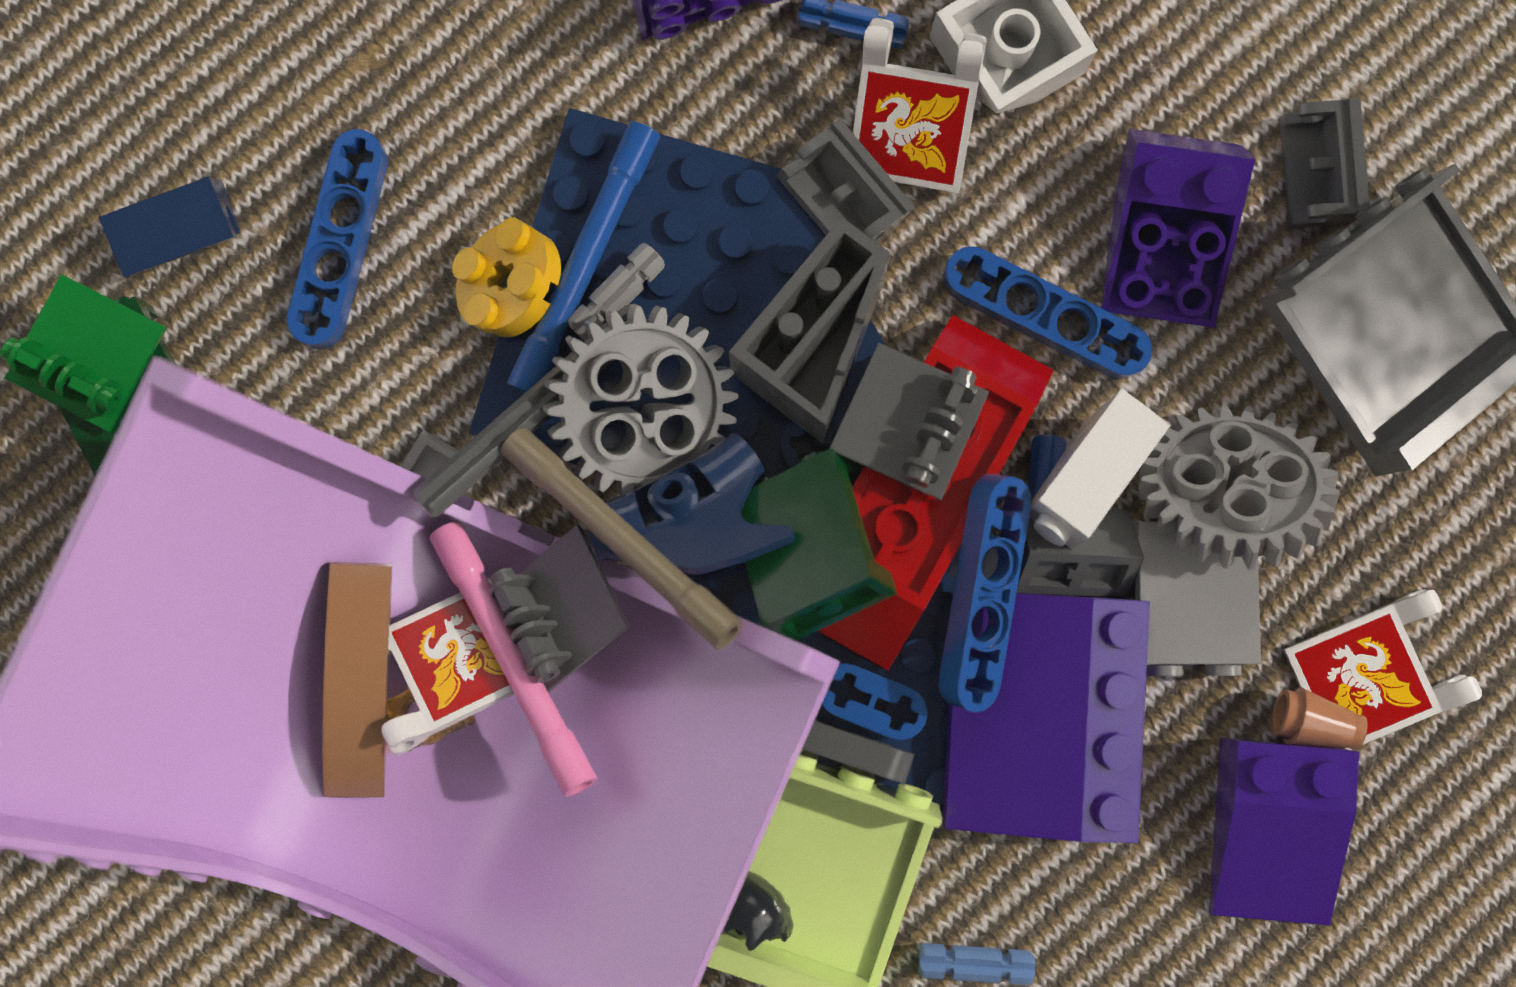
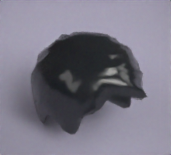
[721,871,794,951]

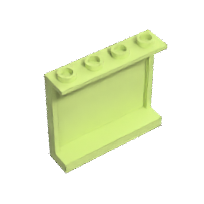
[707,749,942,987]

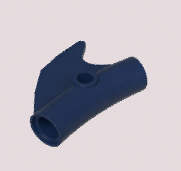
[587,433,795,575]

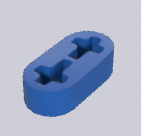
[822,663,928,740]

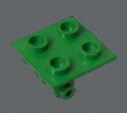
[0,274,167,432]

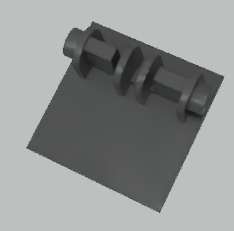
[830,343,989,501]
[490,525,630,692]

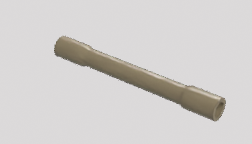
[501,427,743,651]

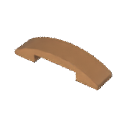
[323,562,392,798]

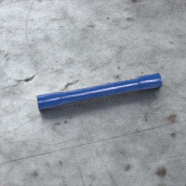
[506,121,661,393]

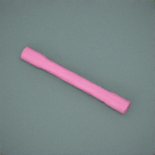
[429,521,598,797]

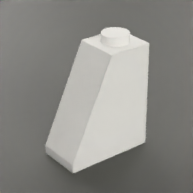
[1029,389,1171,549]

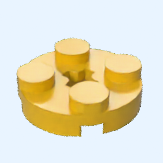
[452,217,561,338]

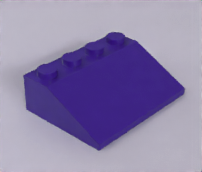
[942,593,1150,843]

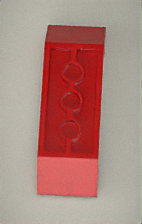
[816,315,1054,672]

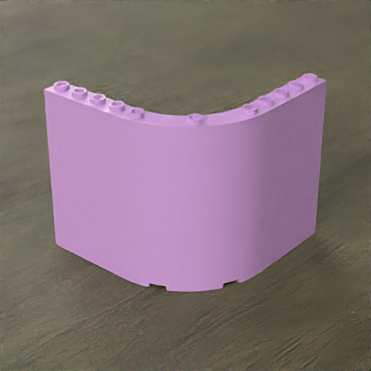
[0,356,840,987]

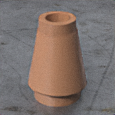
[1271,687,1368,750]

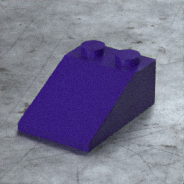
[1209,737,1359,925]

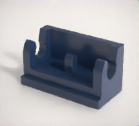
[98,176,241,278]

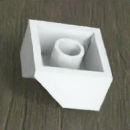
[929,0,1098,113]

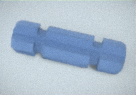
[918,943,1035,986]

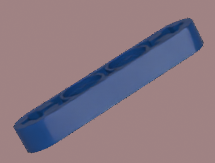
[287,129,388,349]
[943,246,1153,380]
[939,474,1031,713]

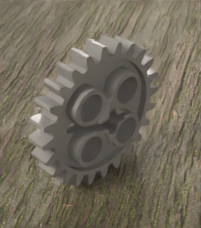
[543,304,738,496]
[1138,405,1340,570]

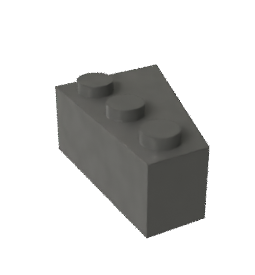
[729,217,890,445]

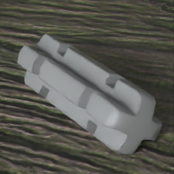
[568,243,665,341]

